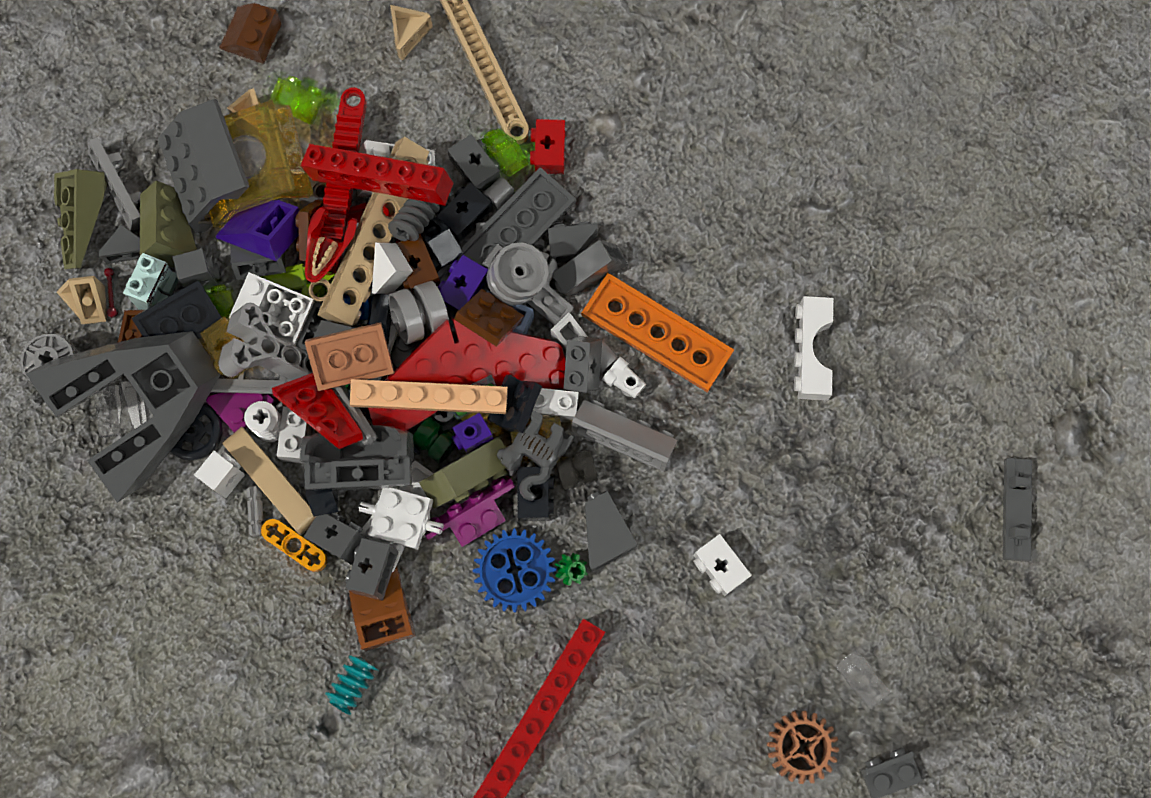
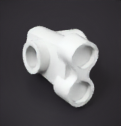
[602,357,646,398]

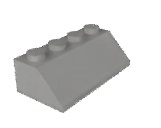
[572,400,677,472]

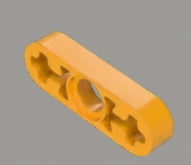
[261,519,327,572]

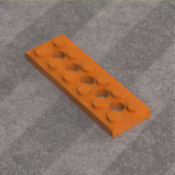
[581,273,734,393]

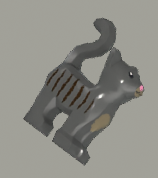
[497,410,574,500]

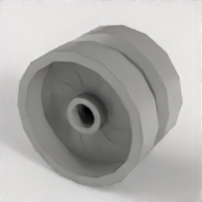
[487,243,549,306]

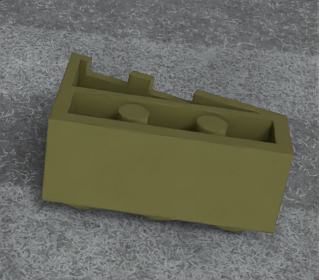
[140,180,197,268]
[419,437,508,508]

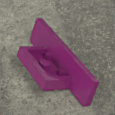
[424,476,515,547]

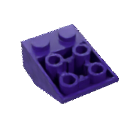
[216,200,299,261]

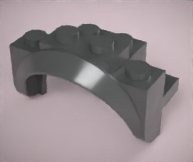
[300,425,414,491]

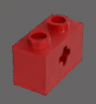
[530,119,565,174]

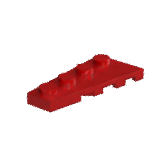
[272,373,363,449]

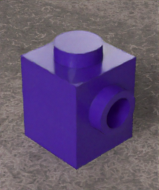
[452,412,494,454]

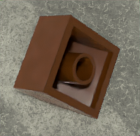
[219,3,282,64]

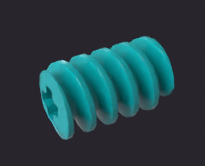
[325,655,379,715]

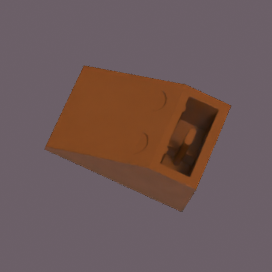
[349,565,416,651]

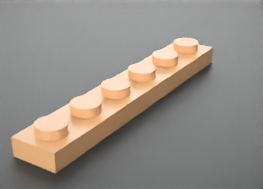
[350,379,507,414]

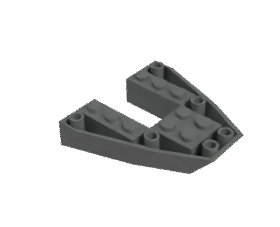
[26,331,221,503]

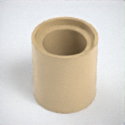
[308,279,331,303]

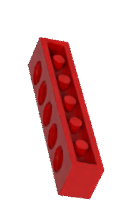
[300,144,454,205]

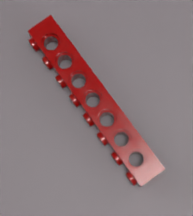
[473,618,606,798]

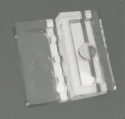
[94,381,150,438]

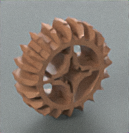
[767,711,839,784]

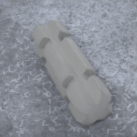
[247,486,264,537]

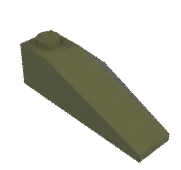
[54,169,107,269]

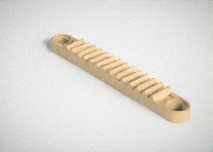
[440,0,529,145]

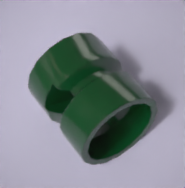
[413,416,456,464]

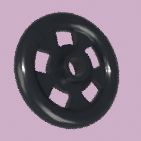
[170,403,223,460]

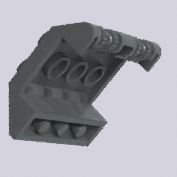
[158,99,250,233]

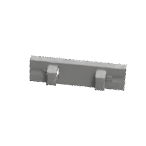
[88,137,141,232]

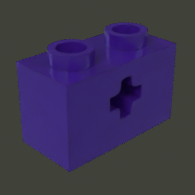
[438,255,488,313]

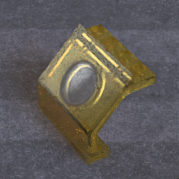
[210,100,313,228]

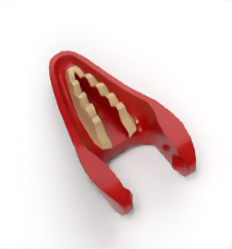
[305,207,357,283]

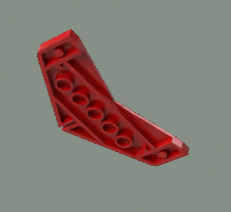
[368,318,566,431]

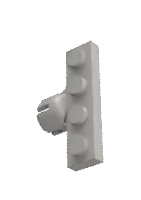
[481,244,574,325]

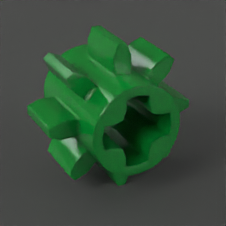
[555,553,588,586]

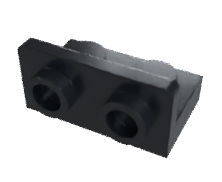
[487,374,543,433]

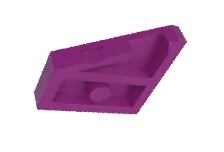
[206,392,276,433]

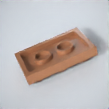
[305,322,394,391]

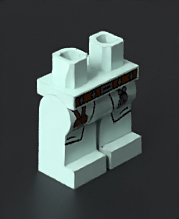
[123,253,179,310]

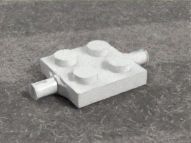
[359,487,444,550]

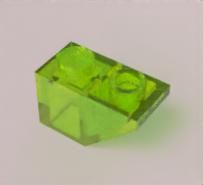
[481,128,529,177]

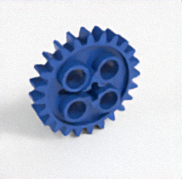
[473,528,556,613]

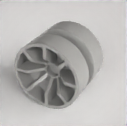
[389,281,449,345]

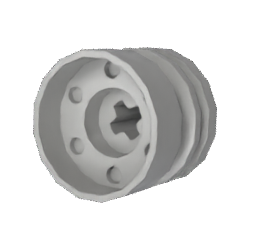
[20,334,81,379]

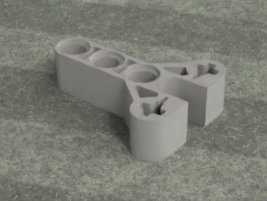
[219,303,313,380]

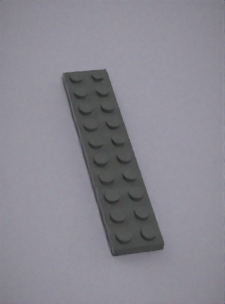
[390,167,576,368]

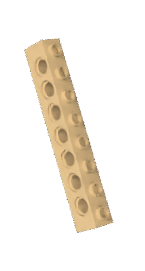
[317,137,430,326]

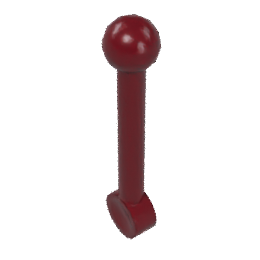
[104,268,118,318]

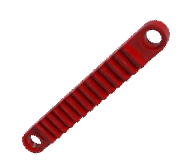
[321,87,367,275]

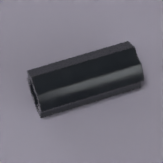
[367,294,391,345]

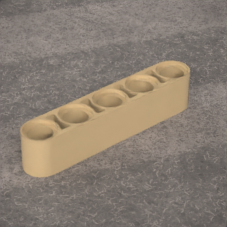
[222,427,316,535]

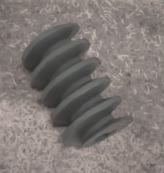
[388,199,439,241]

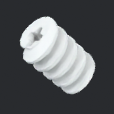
[244,401,282,442]

